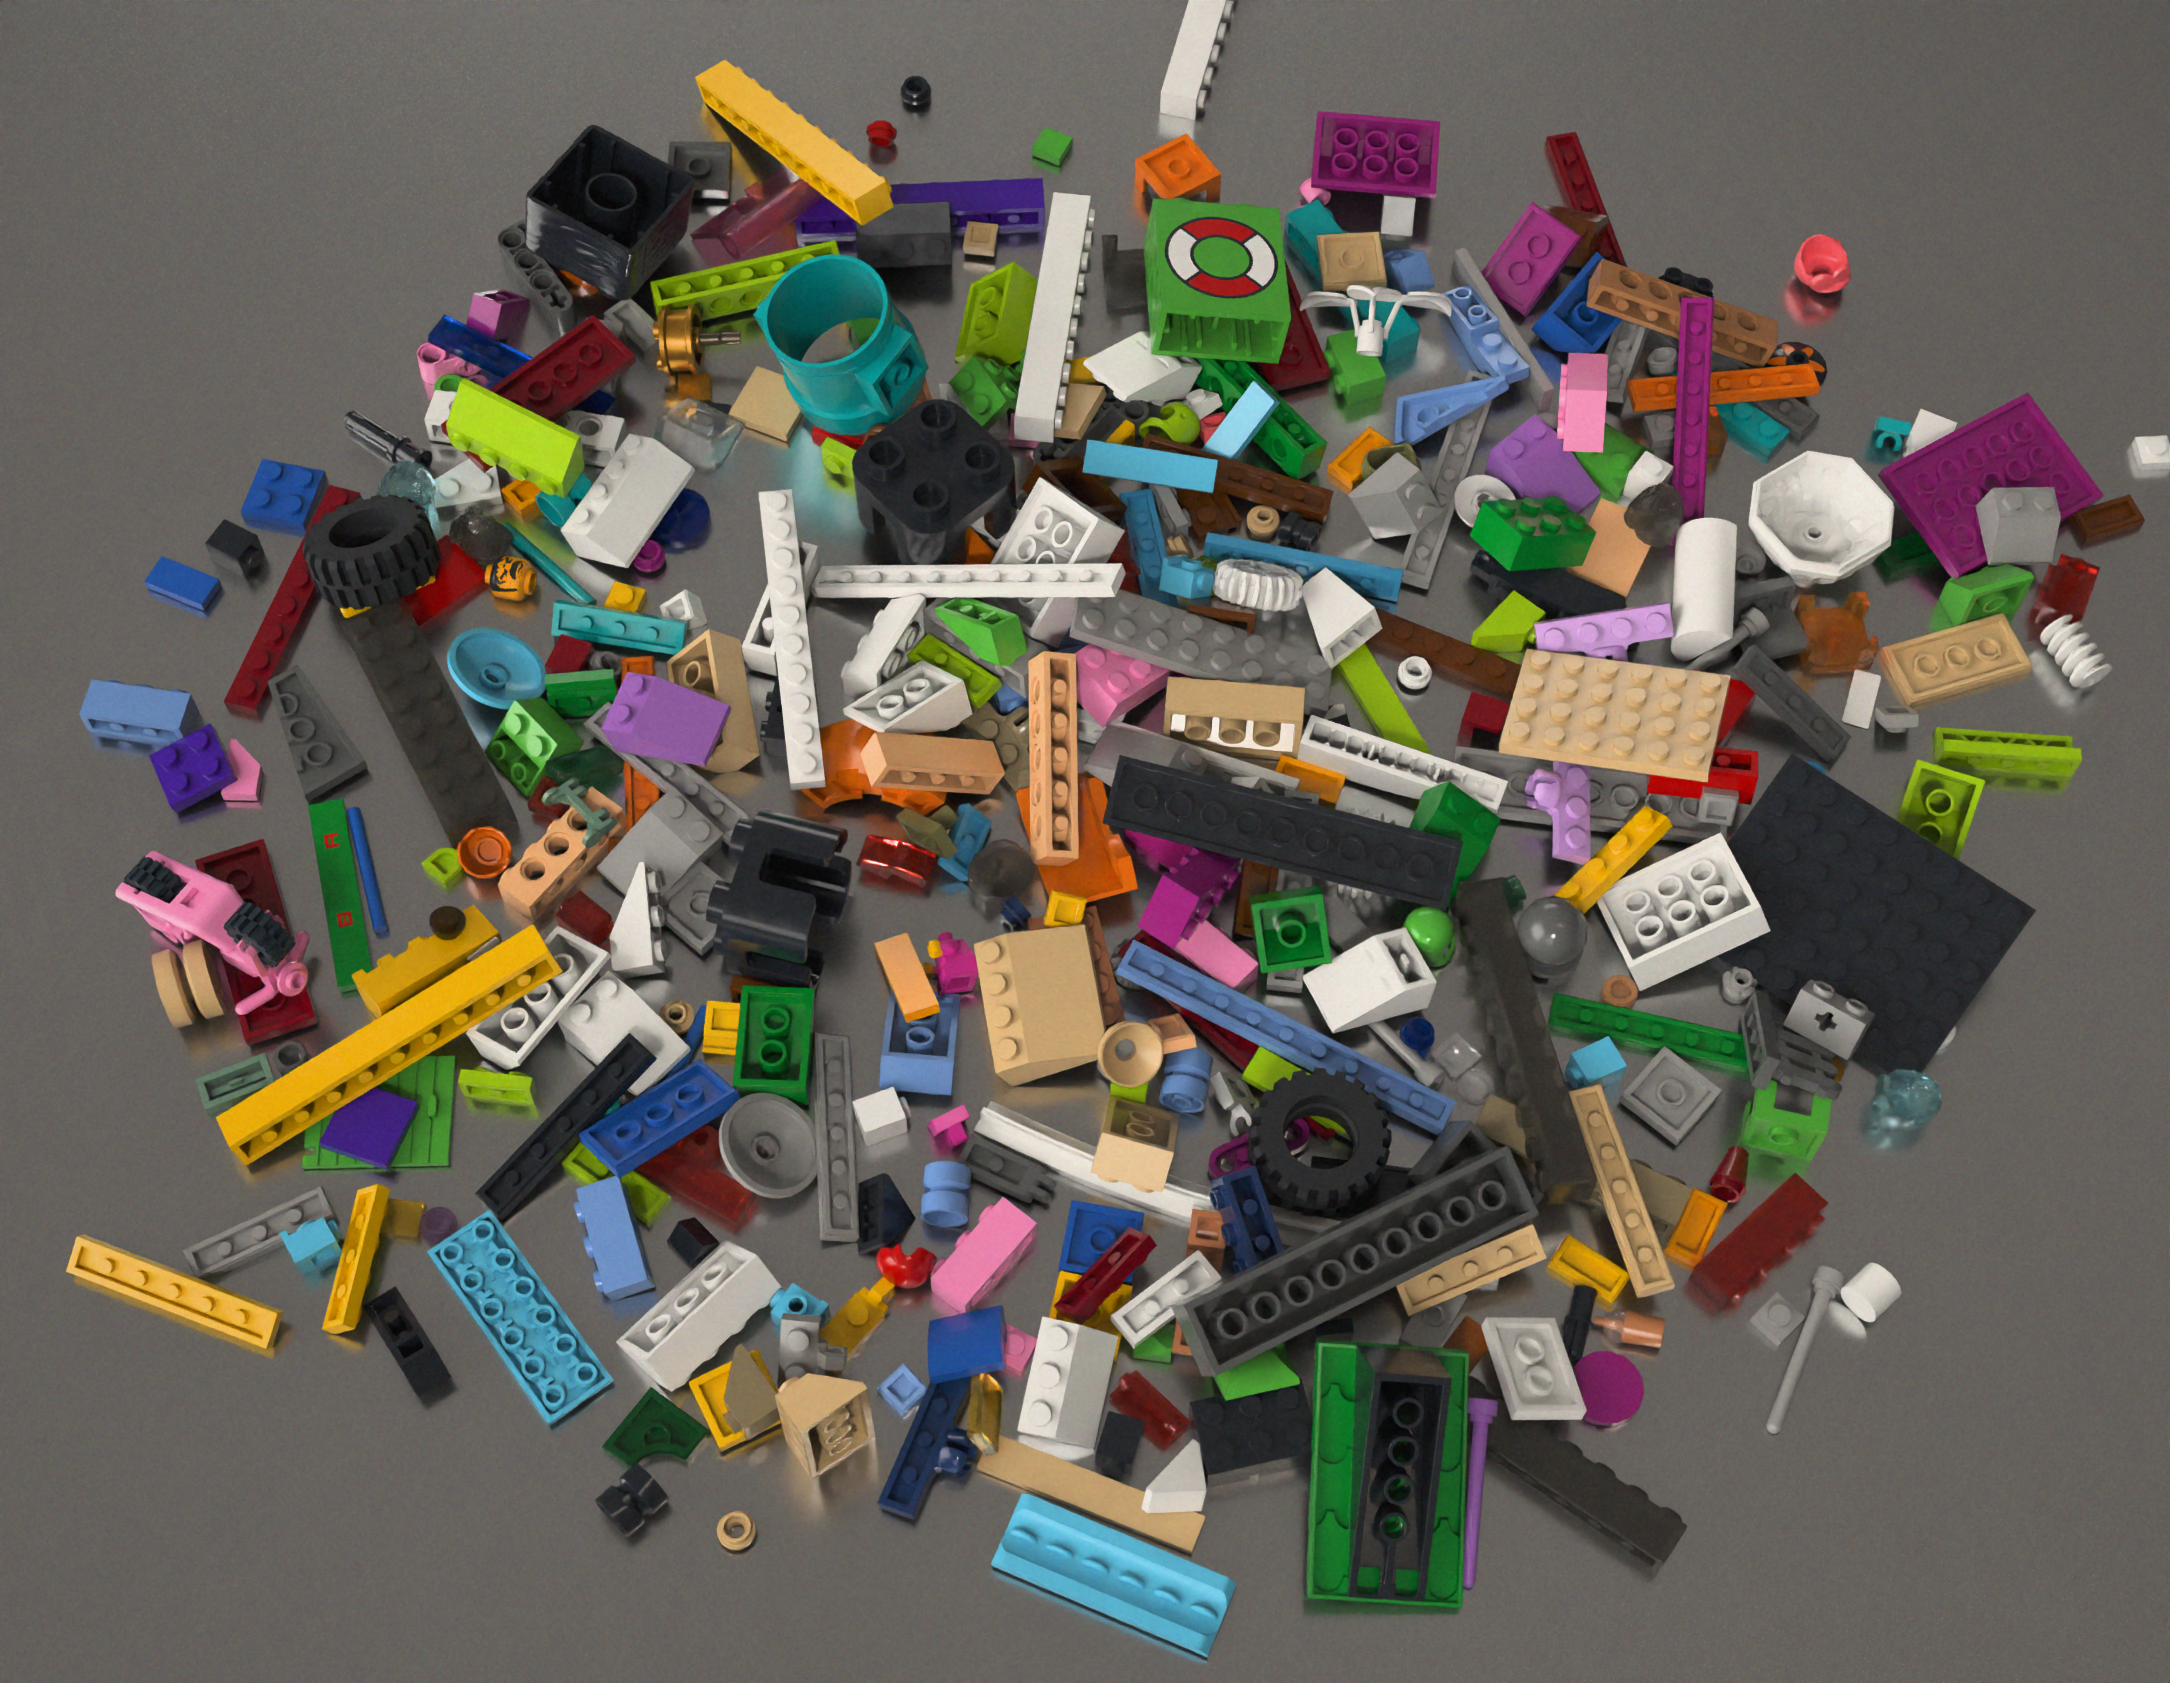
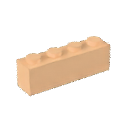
[860,732,1005,795]

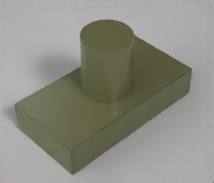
[896,805,958,860]

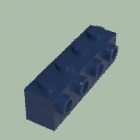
[1209,1166,1284,1274]

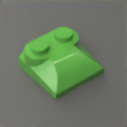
[1571,423,1654,498]
[1213,1342,1300,1401]

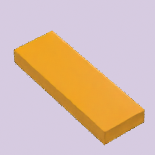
[874,933,940,1023]

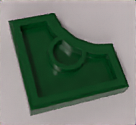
[602,1387,711,1469]

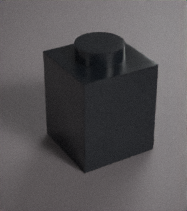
[205,519,264,577]
[1095,1411,1145,1476]

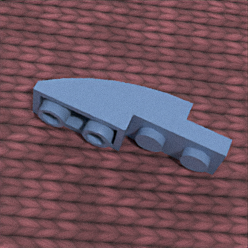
[1442,284,1529,384]

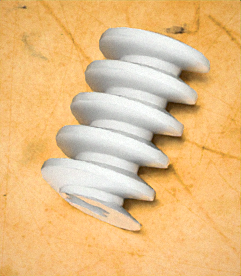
[2040,614,2113,688]

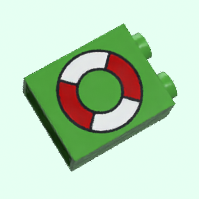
[1143,198,1291,364]

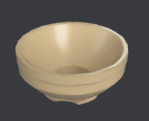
[1097,1020,1164,1087]

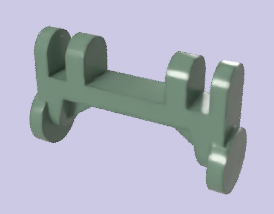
[542,777,618,848]

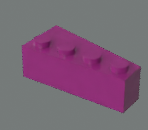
[1138,847,1242,949]

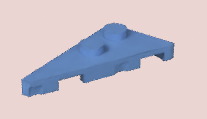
[1394,375,1509,446]

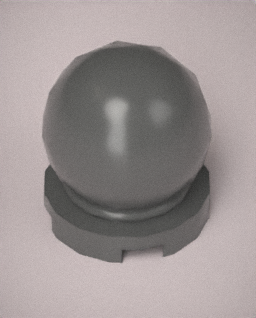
[1512,895,1588,982]

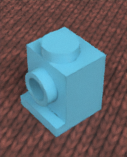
[1159,554,1214,599]
[279,1217,344,1276]
[769,1283,831,1330]

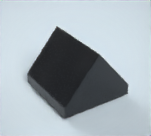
[667,1217,720,1268]

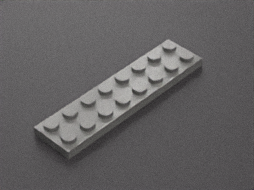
[1069,589,1332,718]
[1453,746,1727,844]

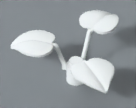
[1300,285,1452,357]

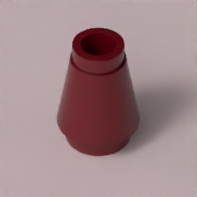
[1710,1146,1749,1203]

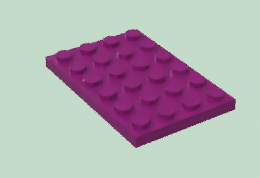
[1878,392,2104,579]

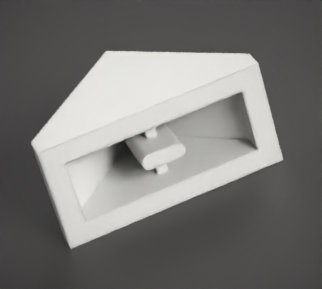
[1141,1439,1207,1513]

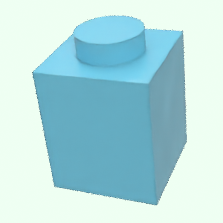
[1566,1036,1627,1089]

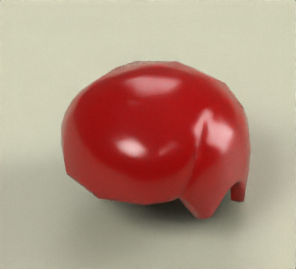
[875,1244,938,1289]

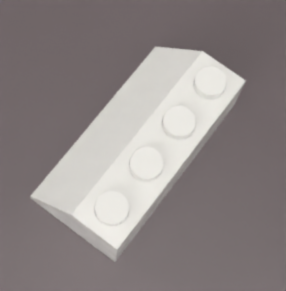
[560,433,695,568]
[466,926,611,1070]
[616,1240,781,1392]

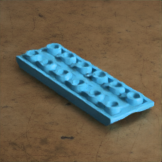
[427,1209,613,1425]
[991,1494,1237,1657]

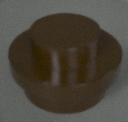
[429,906,466,940]

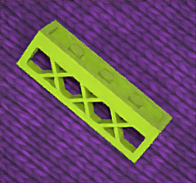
[1933,727,2082,777]

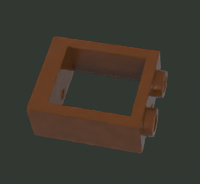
[1022,456,1128,526]

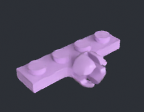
[1533,602,1674,662]
[1525,761,1590,865]

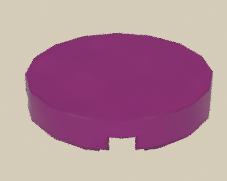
[1573,1351,1644,1427]

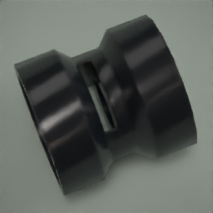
[1277,510,1323,552]

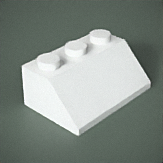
[840,594,927,700]
[1017,1316,1118,1449]

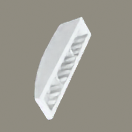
[1297,715,1508,813]

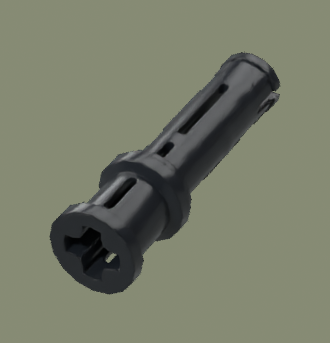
[343,409,433,477]

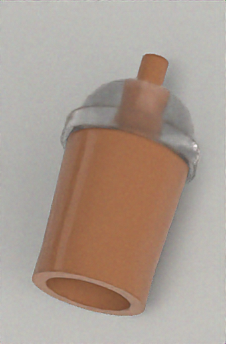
[1593,1306,1666,1348]

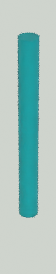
[499,521,597,606]

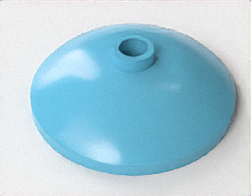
[447,628,546,710]

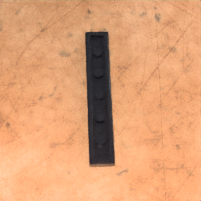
[475,1033,657,1220]

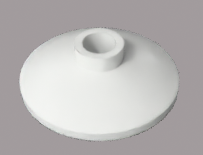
[1453,475,1516,528]

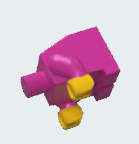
[921,932,979,995]

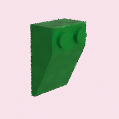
[1409,781,1501,912]
[732,986,815,1105]

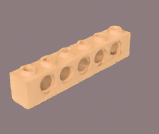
[1028,651,1079,866]

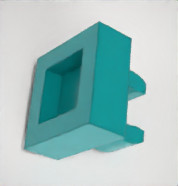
[1873,416,1912,452]

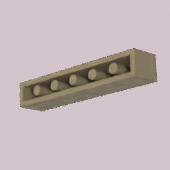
[1475,1094,1693,1239]

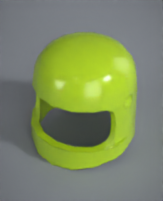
[1138,402,1201,446]

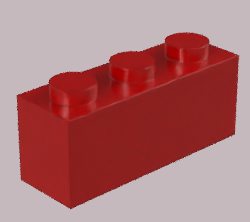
[1647,747,1759,805]

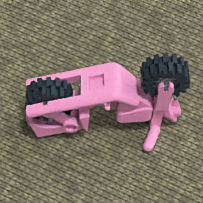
[115,851,310,1015]

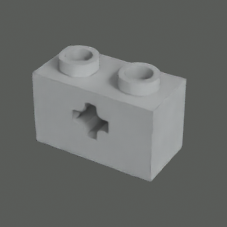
[1783,979,1875,1060]

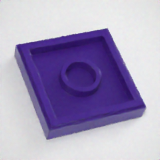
[319,1088,420,1170]

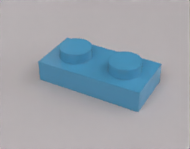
[937,803,992,882]

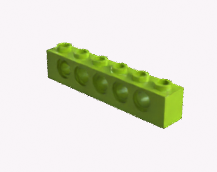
[650,240,840,321]

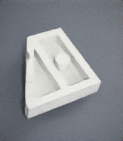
[432,459,503,515]

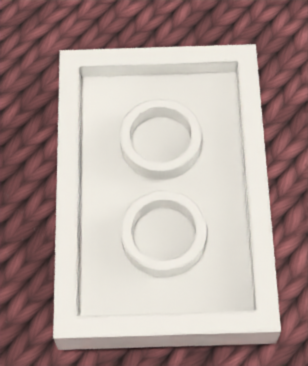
[1481,1317,1587,1420]

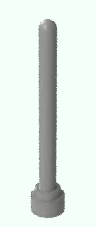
[1684,607,1770,671]
[1367,1020,1447,1090]
[1766,1266,1846,1434]

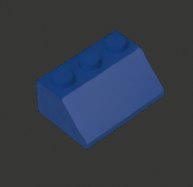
[1531,252,1623,354]

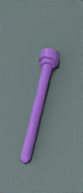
[1463,1398,1498,1588]

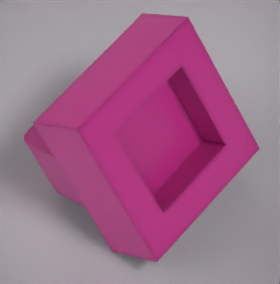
[927,1104,970,1148]

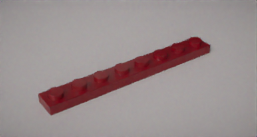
[224,485,362,716]

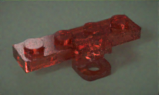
[635,1124,757,1226]

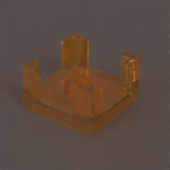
[1794,592,1879,673]

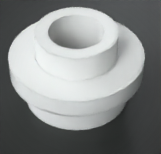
[1398,656,1432,689]

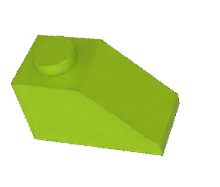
[1470,590,1546,653]

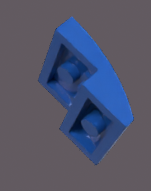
[928,1305,1007,1384]

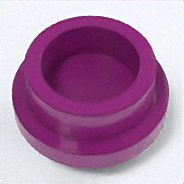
[633,540,665,572]

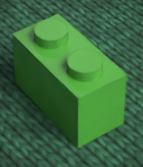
[1323,329,1386,405]

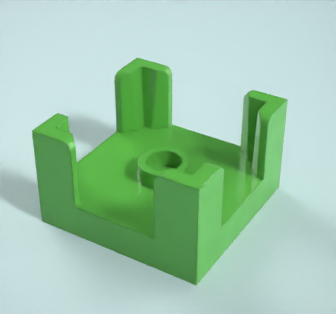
[1739,1080,1832,1161]

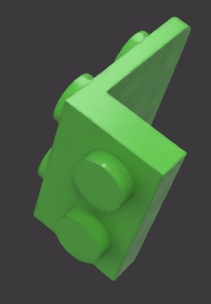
[948,355,1020,430]

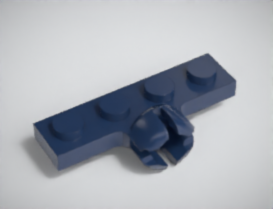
[877,1376,978,1520]

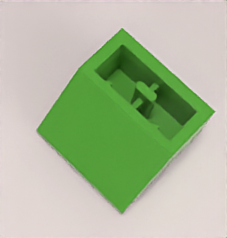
[484,698,585,797]

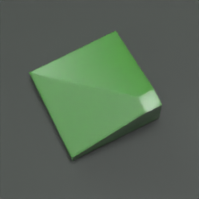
[1133,1324,1175,1363]

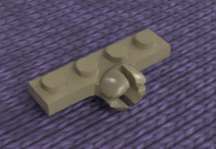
[961,701,1030,792]

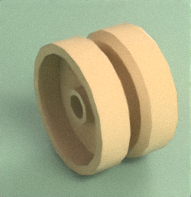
[151,939,226,1029]

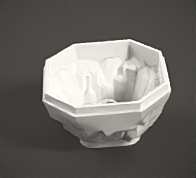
[1749,451,1895,584]

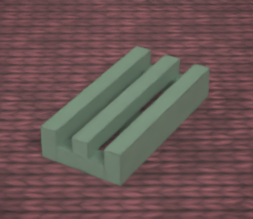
[195,1052,275,1115]

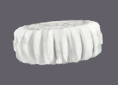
[1213,558,1303,611]

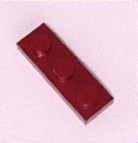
[1054,1227,1157,1325]

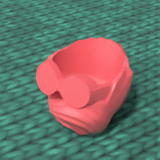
[1794,234,1851,293]

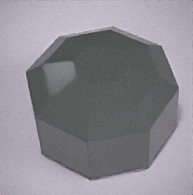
[272,1040,312,1076]

